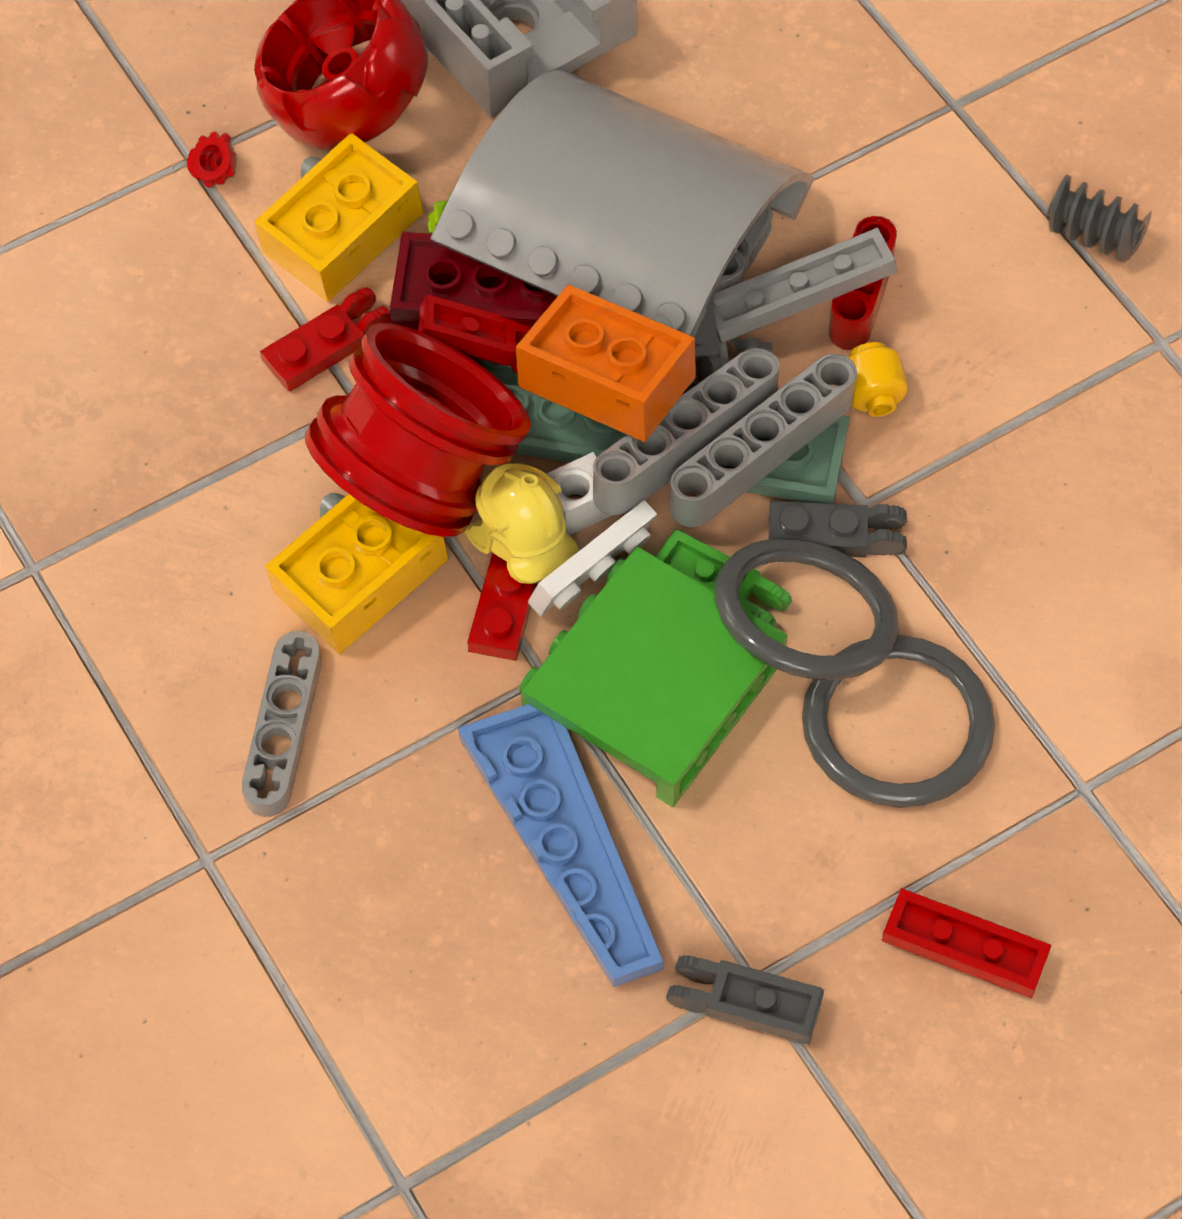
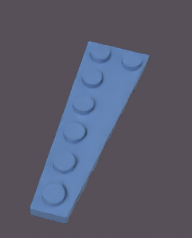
[458,704,663,987]

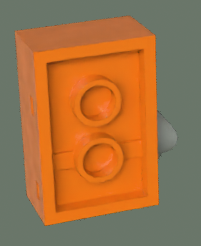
[516,284,695,442]

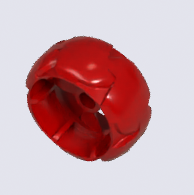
[254,0,428,150]

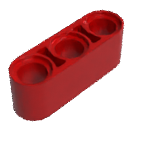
[828,216,897,350]

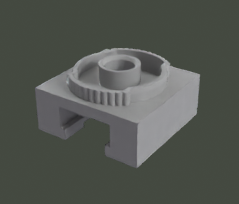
[401,0,637,118]

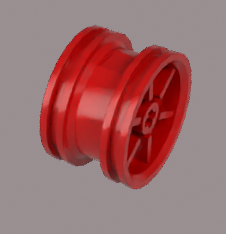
[305,323,531,537]

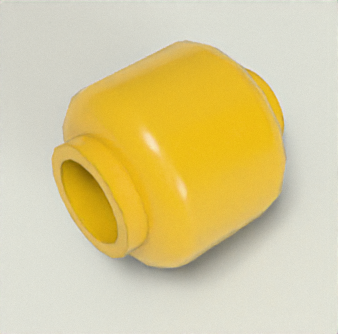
[848,342,909,417]

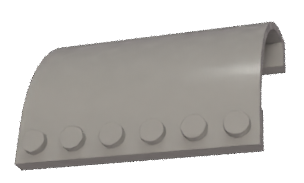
[430,70,814,337]

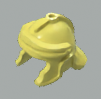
[464,463,579,584]

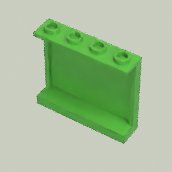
[519,546,788,807]

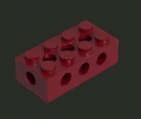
[390,232,557,331]

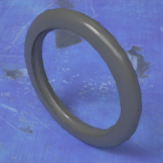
[715,538,899,680]
[802,635,995,808]

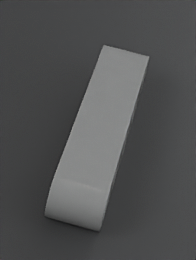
[593,348,779,515]
[670,354,857,527]

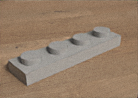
[713,228,897,343]

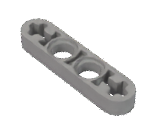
[242,631,321,817]

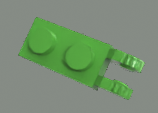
[656,530,792,627]

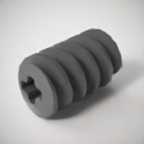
[1047,175,1152,263]

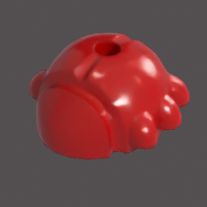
[187,132,237,188]

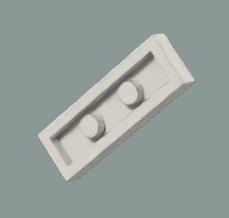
[528,500,657,616]

